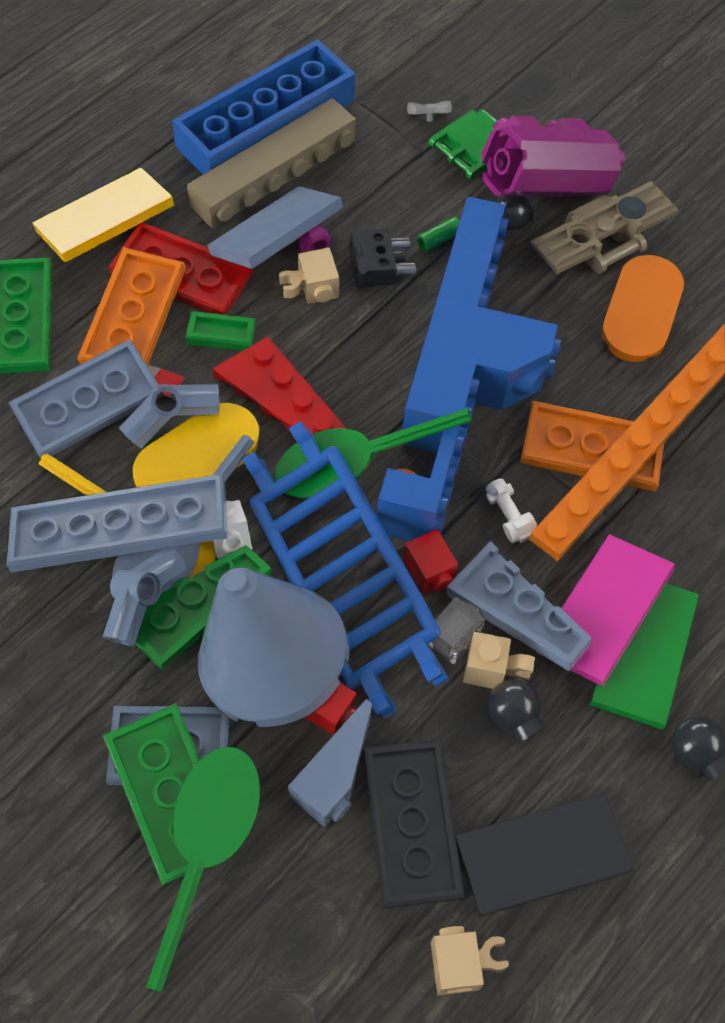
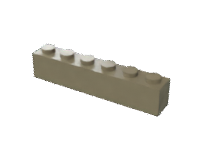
[187,98,356,228]

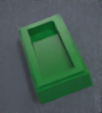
[185,311,256,351]

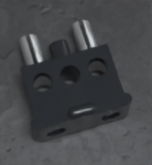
[348,228,416,289]

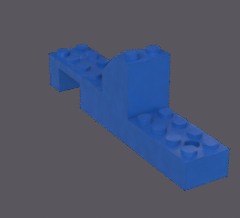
[377,196,561,541]

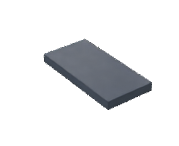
[207,186,343,269]
[8,339,164,459]

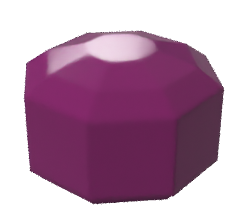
[299,226,331,252]

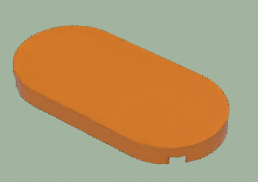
[601,255,684,363]

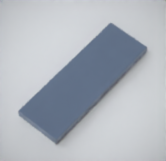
[7,474,228,573]

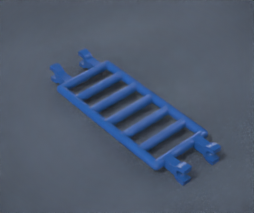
[242,421,449,718]

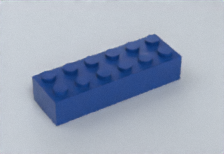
[172,39,355,175]

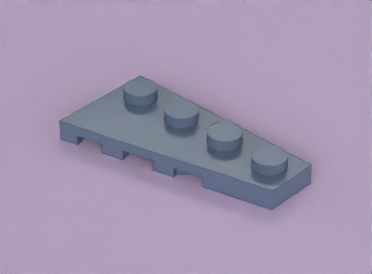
[447,541,592,671]

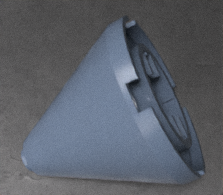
[198,568,349,727]

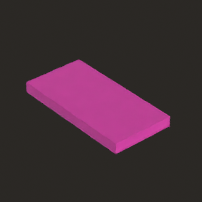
[537,535,675,687]

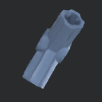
[119,383,219,449]
[103,548,186,647]

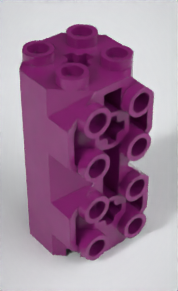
[481,116,625,197]

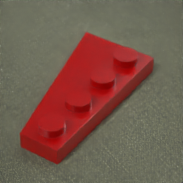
[212,337,347,434]

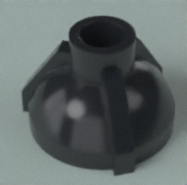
[491,196,534,230]

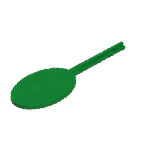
[275,408,472,499]
[146,747,260,992]

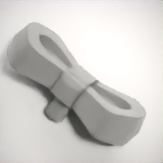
[407,101,452,121]

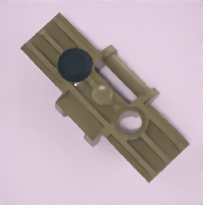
[531,181,678,274]

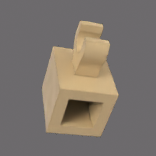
[279,247,339,304]
[463,632,535,689]
[431,926,509,995]

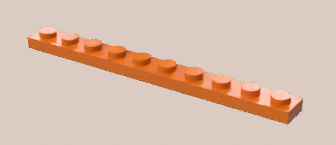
[529,324,725,561]

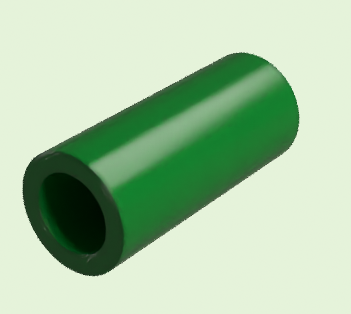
[417,216,460,253]

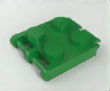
[429,109,497,180]

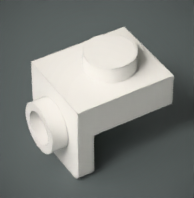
[213,500,252,559]

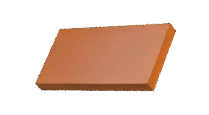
[77,247,186,367]
[520,400,664,492]

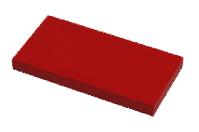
[109,222,254,315]

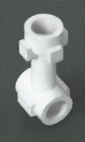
[485,478,537,543]

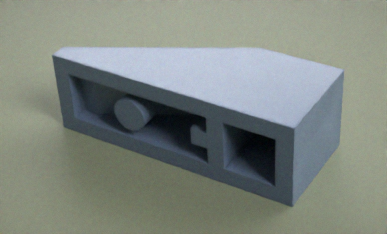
[288,699,372,827]

